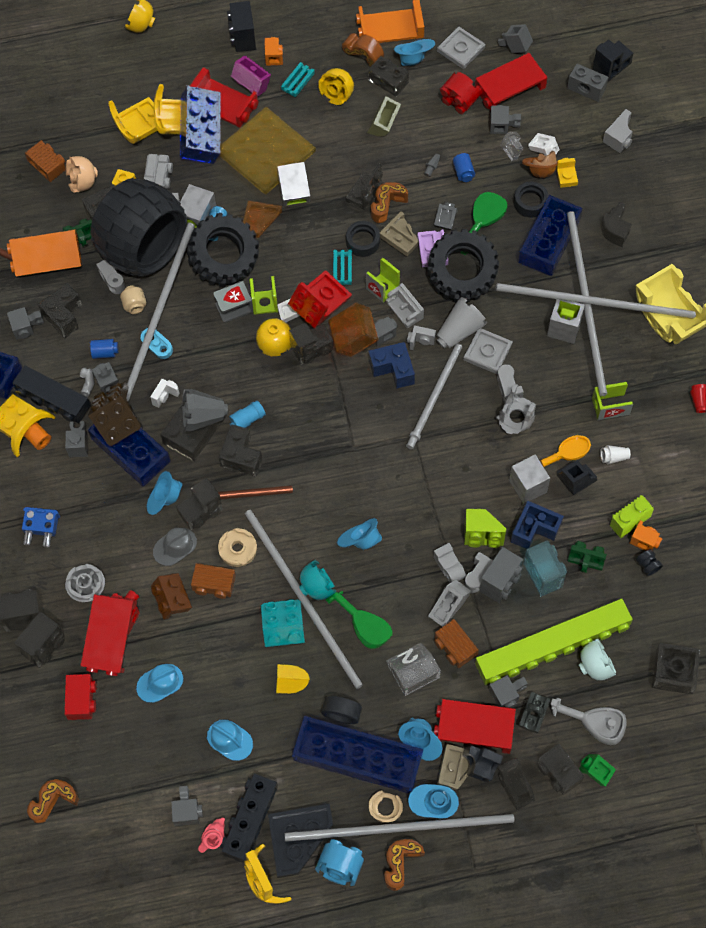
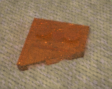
[243,201,282,238]

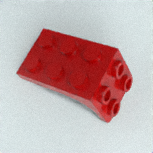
[288,270,352,328]

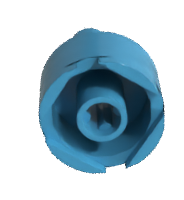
[315,839,364,886]

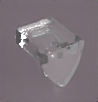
[500,131,523,161]

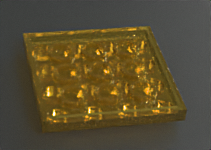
[216,107,316,195]

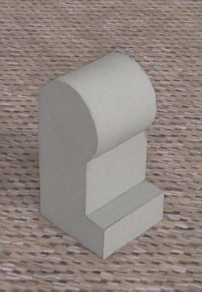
[96,260,125,294]
[497,365,523,403]
[434,543,466,583]
[465,552,493,593]

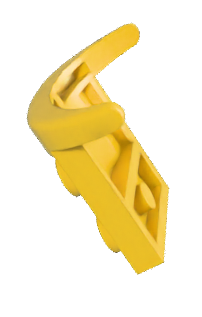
[153,84,201,135]
[108,97,157,144]
[0,394,56,457]
[244,844,291,904]

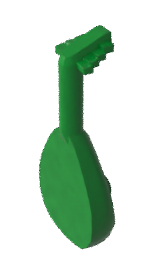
[460,192,507,255]
[326,591,393,649]

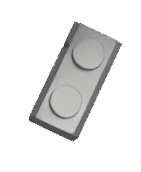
[144,154,173,189]

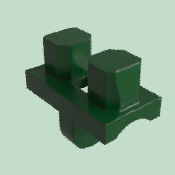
[62,218,92,247]
[568,541,607,573]

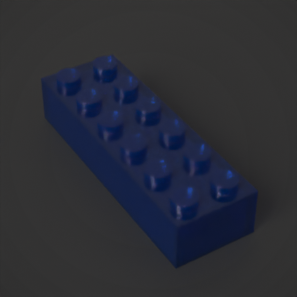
[292,716,424,794]

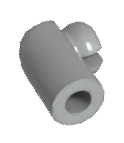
[80,368,94,397]

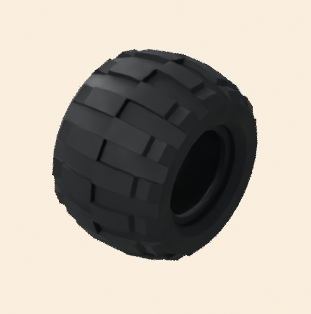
[90,178,187,277]

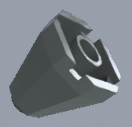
[182,389,228,431]

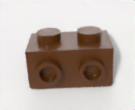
[151,573,192,620]

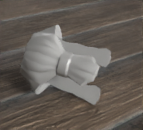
[497,384,536,434]

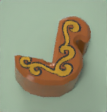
[342,33,384,68]
[371,182,408,223]
[27,779,79,823]
[384,839,425,891]

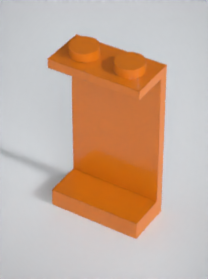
[356,0,424,43]
[7,229,82,276]

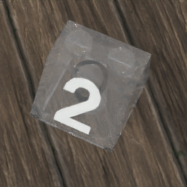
[386,643,441,696]

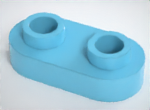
[141,328,173,359]

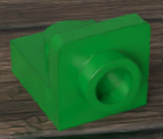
[578,754,616,786]

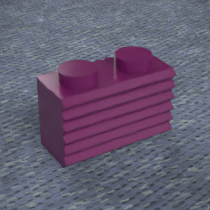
[231,56,271,96]

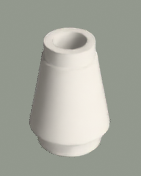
[600,445,630,464]

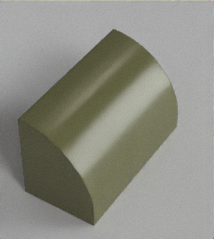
[367,96,401,136]

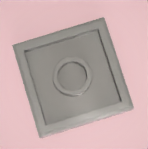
[437,27,485,69]
[463,328,513,374]

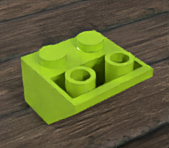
[464,509,506,548]

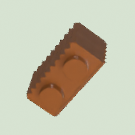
[25,140,66,182]
[191,563,236,599]
[434,619,479,668]

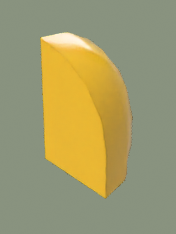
[276,664,310,694]

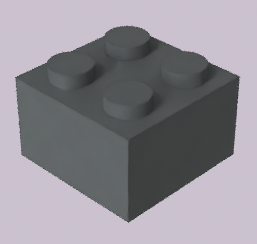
[479,547,524,604]

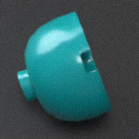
[299,560,336,600]

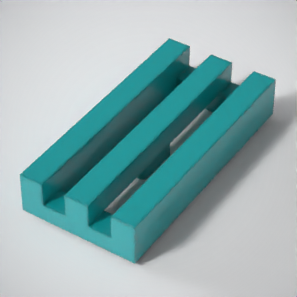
[281,62,315,97]
[333,250,352,285]

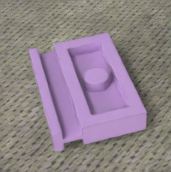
[417,230,448,267]

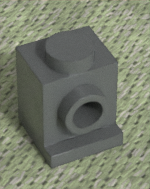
[368,316,397,347]

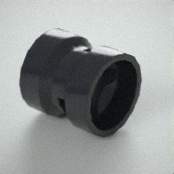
[636,549,663,577]

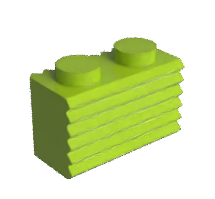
[610,495,654,538]

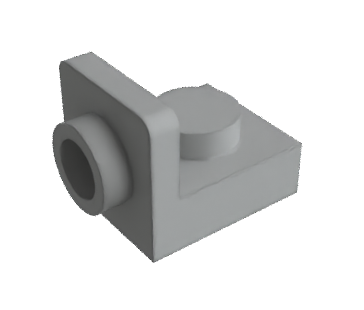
[407,325,436,350]

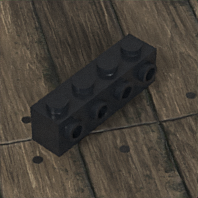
[13,365,91,424]
[220,773,278,863]

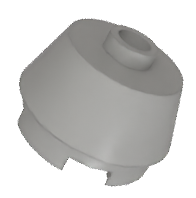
[65,564,105,602]

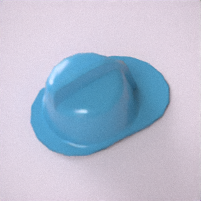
[394,39,435,66]
[147,471,182,515]
[337,518,382,550]
[136,664,183,703]
[398,718,443,761]
[207,720,253,761]
[408,784,459,818]

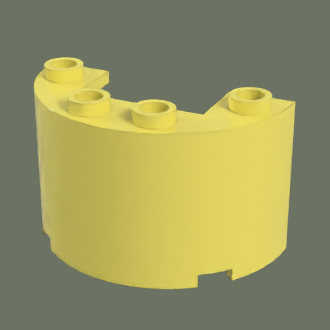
[636,264,706,344]

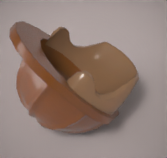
[522,151,557,178]

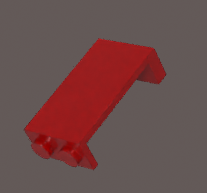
[474,53,547,111]
[185,67,259,128]
[81,594,137,676]
[434,699,516,754]

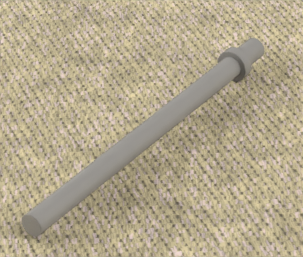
[406,344,462,449]

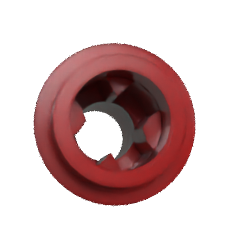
[690,384,706,413]

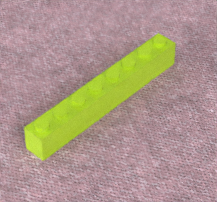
[475,599,633,685]

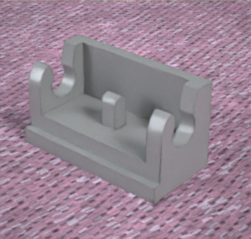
[386,283,424,328]

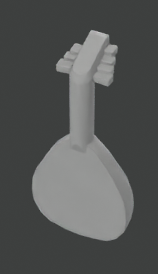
[551,698,627,745]

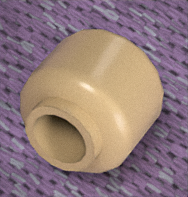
[120,286,146,314]

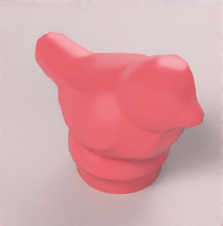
[198,818,225,853]

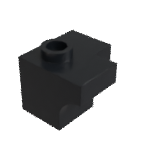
[556,460,597,495]
[462,746,503,782]

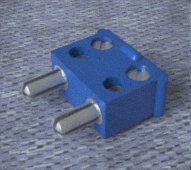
[22,507,60,547]

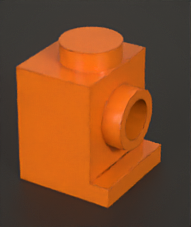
[265,37,283,66]
[630,520,662,551]

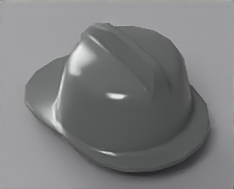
[153,528,197,566]

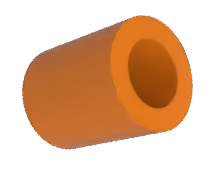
[24,422,51,450]

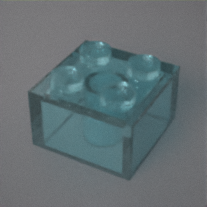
[523,540,567,597]

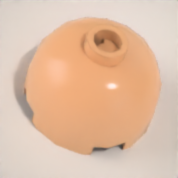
[66,156,97,193]

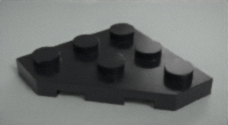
[268,804,333,878]

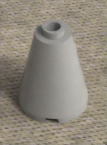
[436,297,487,348]

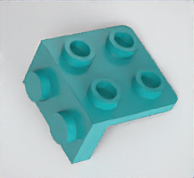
[261,600,305,647]

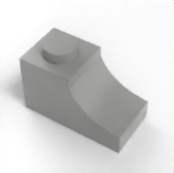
[603,109,633,153]
[428,580,471,627]

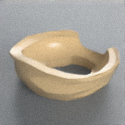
[369,790,403,823]

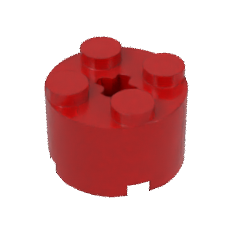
[440,72,481,114]

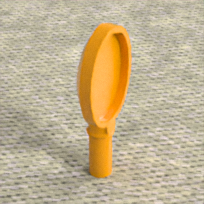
[540,435,591,467]

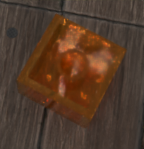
[329,303,379,357]

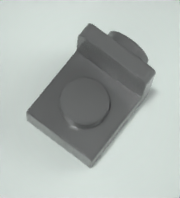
[434,202,458,230]

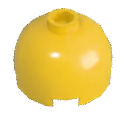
[125,0,155,33]
[318,68,354,105]
[256,319,293,356]

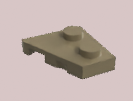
[380,211,419,256]
[437,744,469,790]

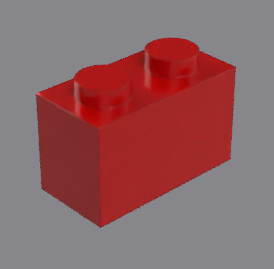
[65,674,97,720]

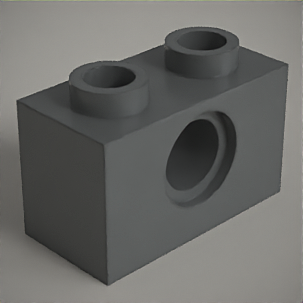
[567,64,608,102]

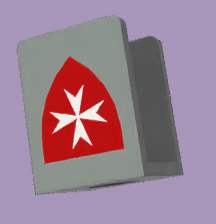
[214,281,254,323]

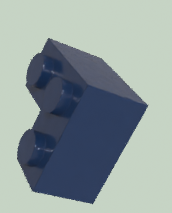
[369,342,415,389]
[511,501,564,550]

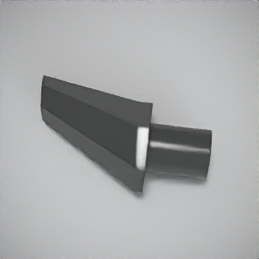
[424,154,440,177]

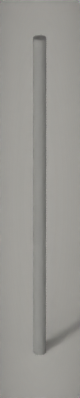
[567,212,607,396]
[127,223,195,401]
[496,283,696,319]
[245,510,363,689]
[285,814,514,841]

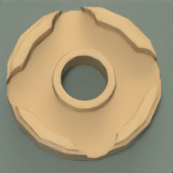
[218,528,257,567]

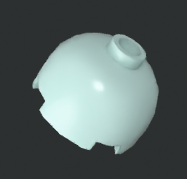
[579,639,616,680]

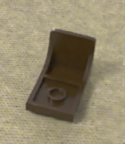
[88,381,141,446]

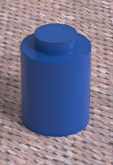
[452,153,475,182]
[90,339,119,359]

